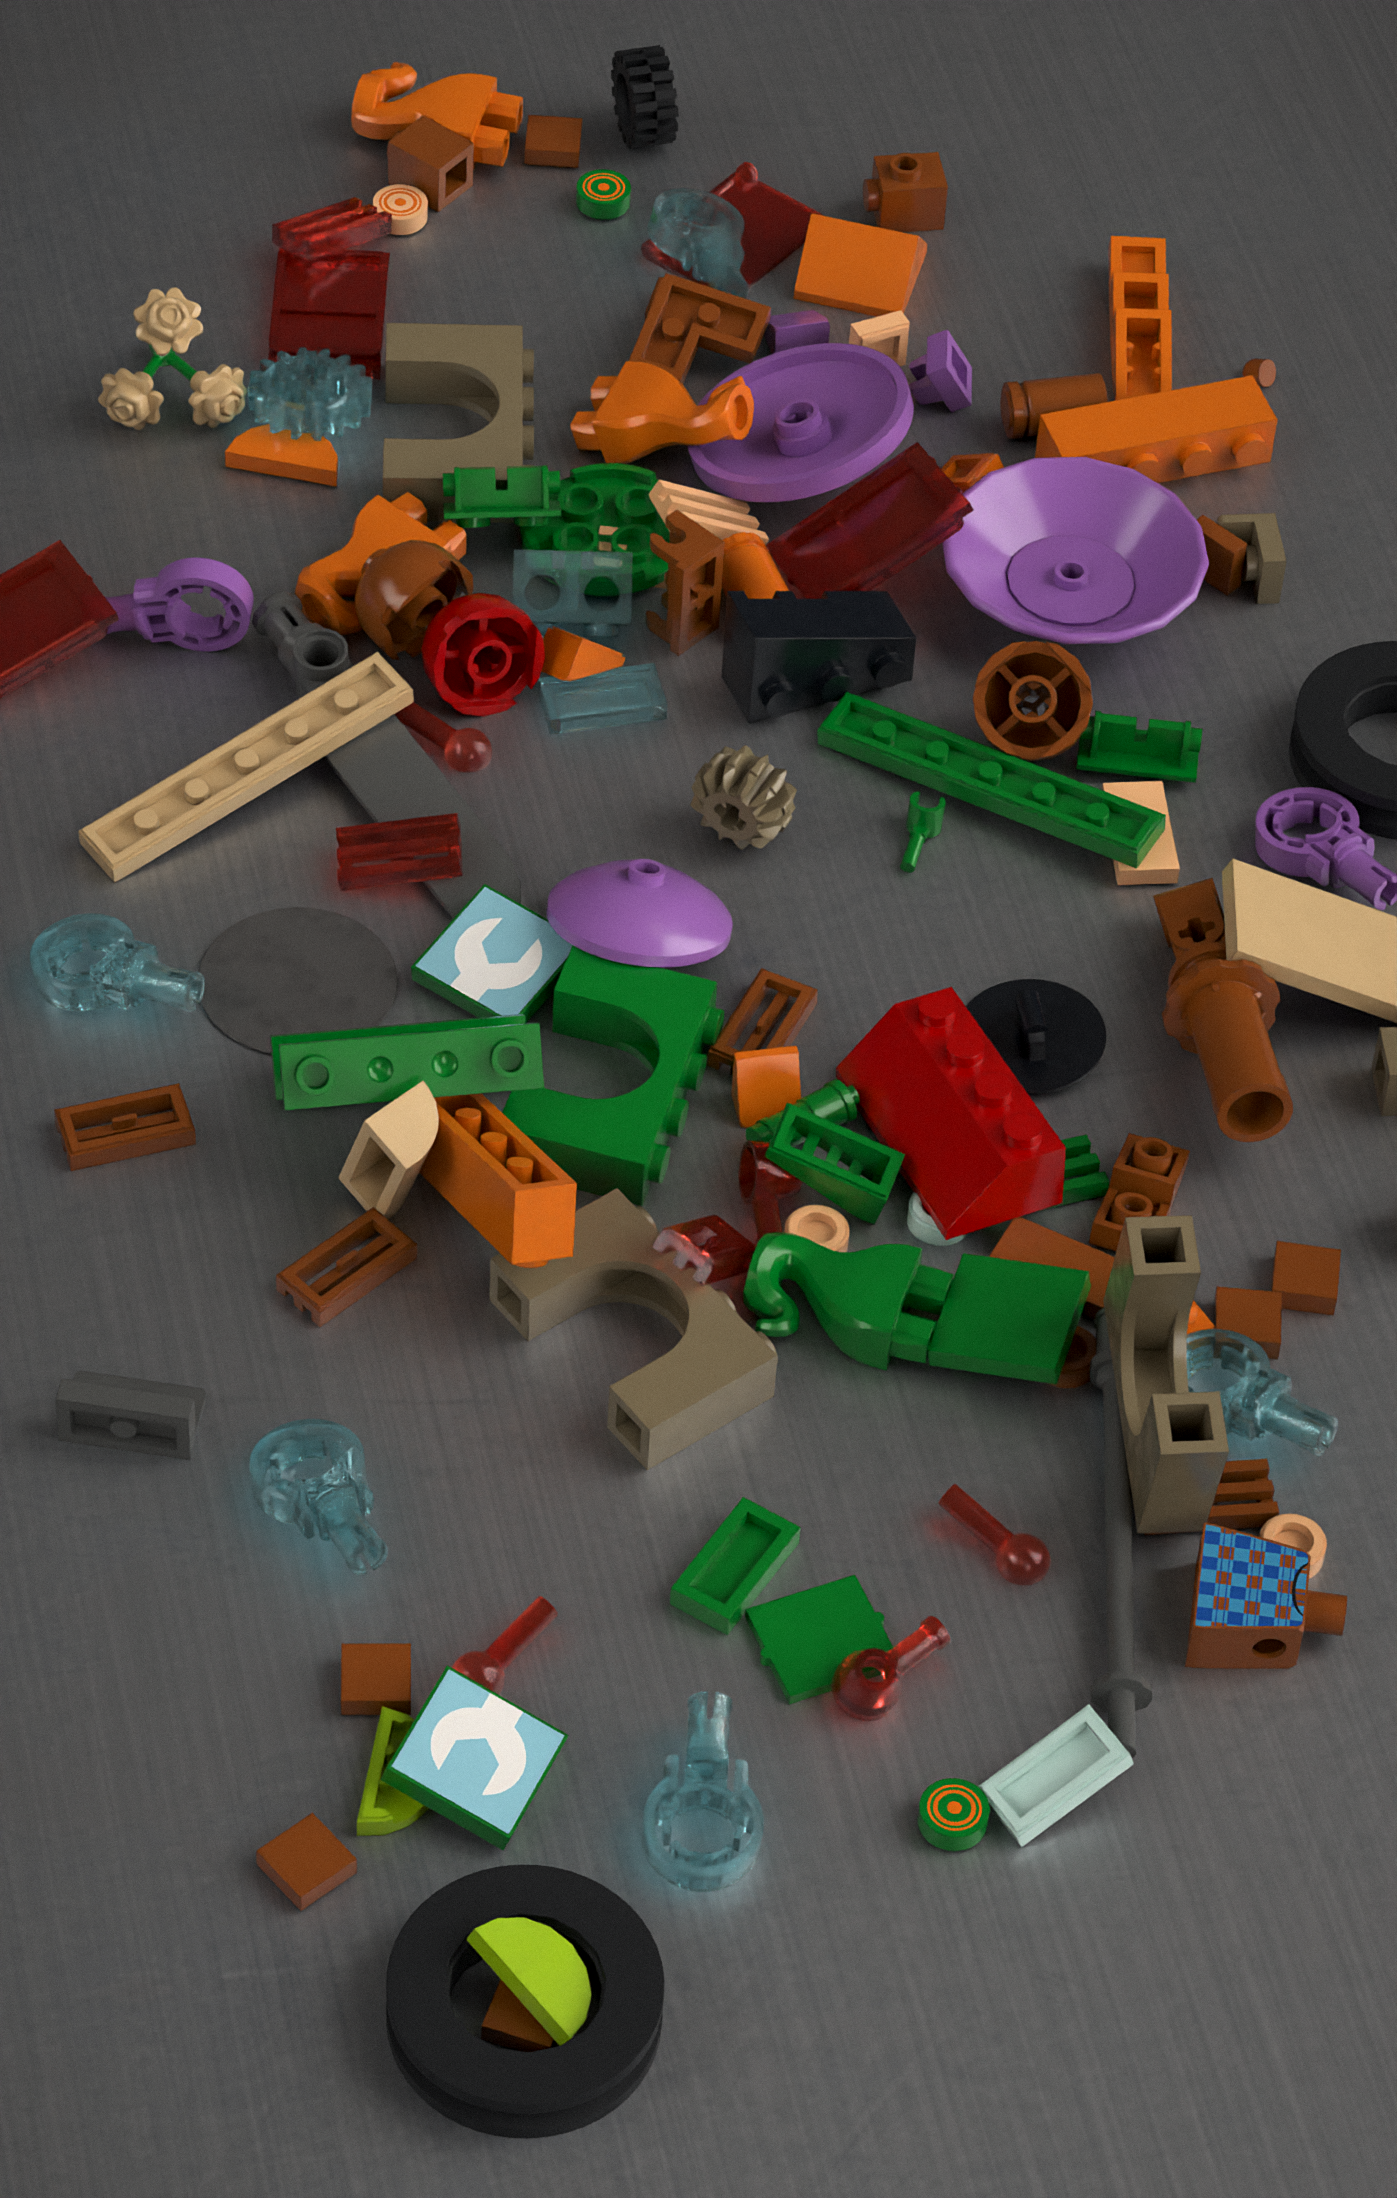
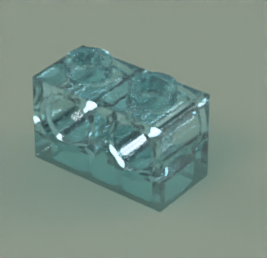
[512,550,633,637]

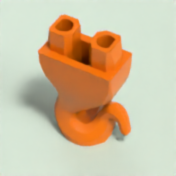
[351,62,523,170]
[570,361,754,464]
[295,492,467,636]

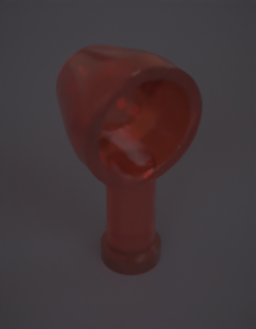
[738,1140,802,1247]
[831,1616,951,1721]

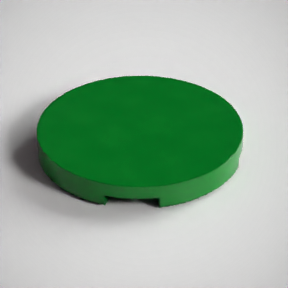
[520,463,670,596]

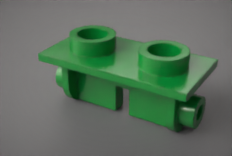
[443,465,561,528]
[1076,710,1202,783]

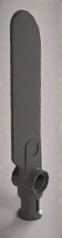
[252,591,521,919]

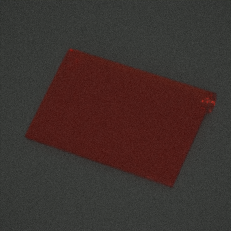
[641,162,825,297]

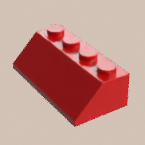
[836,986,1066,1240]

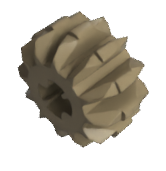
[690,745,797,850]

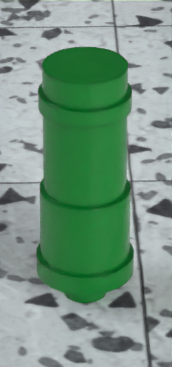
[746,1079,860,1162]

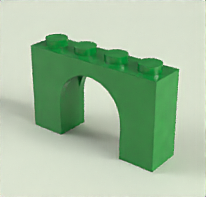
[502,946,724,1206]

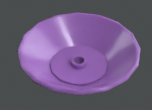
[941,457,1209,645]

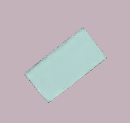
[978,1704,1134,1848]

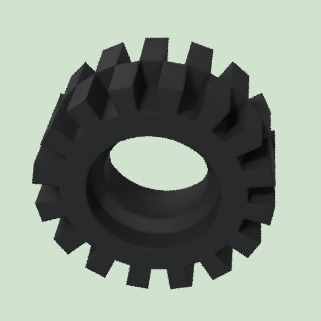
[611,45,679,149]

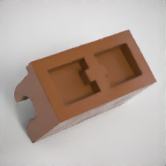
[646,510,725,656]

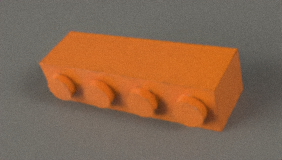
[1035,375,1278,483]
[419,1093,577,1268]

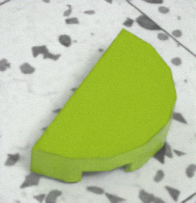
[357,1706,429,1836]
[466,1917,592,2046]

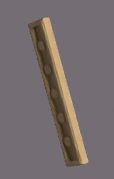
[78,652,414,883]

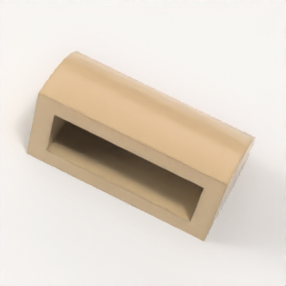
[338,1081,439,1220]

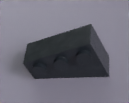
[721,591,916,724]

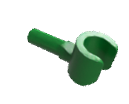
[900,791,945,873]

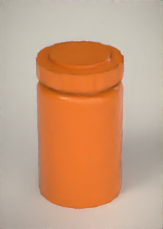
[722,532,789,599]

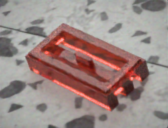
[272,197,392,261]
[336,813,463,891]
[651,1214,756,1286]

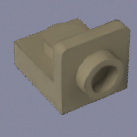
[1217,513,1287,604]

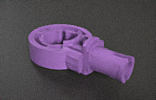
[82,557,254,652]
[1255,787,1397,910]

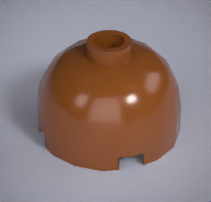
[355,540,474,660]
[973,641,1093,762]

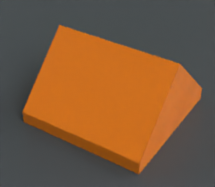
[793,213,927,317]

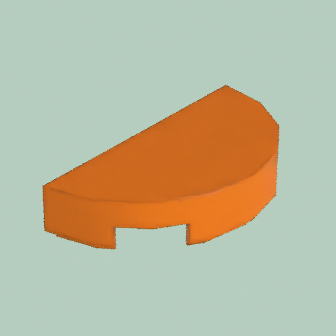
[225,423,338,487]

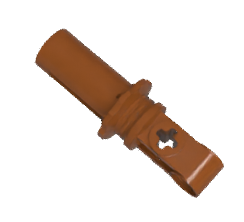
[1153,878,1293,1142]

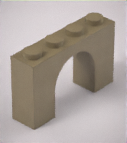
[383,323,534,523]
[489,1188,778,1470]
[1103,1215,1229,1534]

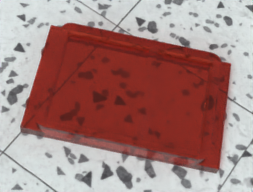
[267,247,390,380]
[765,442,974,599]
[0,540,119,699]

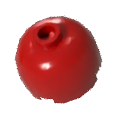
[421,593,545,717]

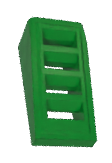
[764,1102,905,1225]

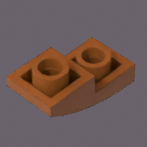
[1089,1133,1190,1251]

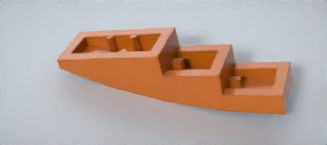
[1108,236,1172,401]

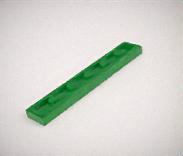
[817,692,1166,868]

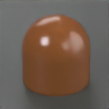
[1242,358,1276,387]

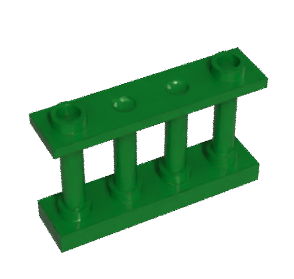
[270,1014,545,1110]

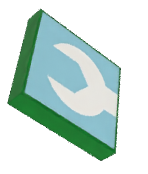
[411,884,574,1023]
[380,1665,569,1850]

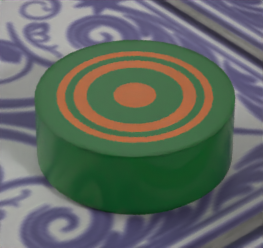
[576,169,631,220]
[917,1778,990,1851]

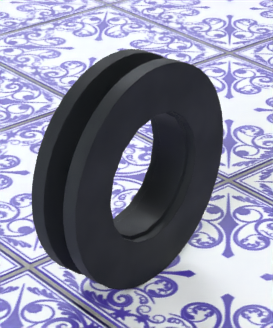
[1289,641,1397,840]
[386,1865,664,2138]

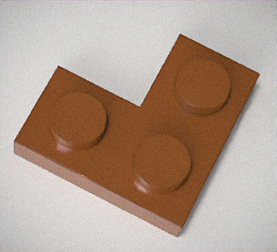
[629,273,771,384]

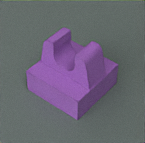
[909,329,972,413]

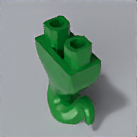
[743,1232,954,1371]

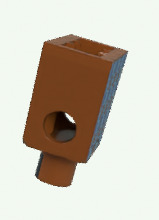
[1185,1522,1347,1669]

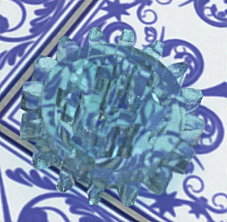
[248,347,372,441]

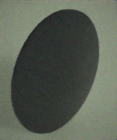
[966,979,1106,1093]

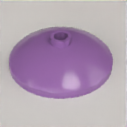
[546,859,733,967]

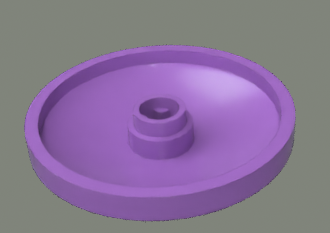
[687,343,914,502]

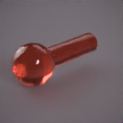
[395,702,492,773]
[938,1483,1050,1585]
[452,1596,558,1695]

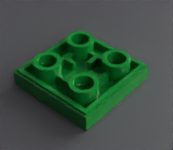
[927,1253,1091,1385]

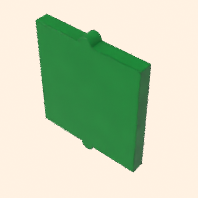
[745,1575,901,1705]

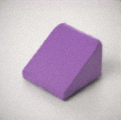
[764,310,830,354]

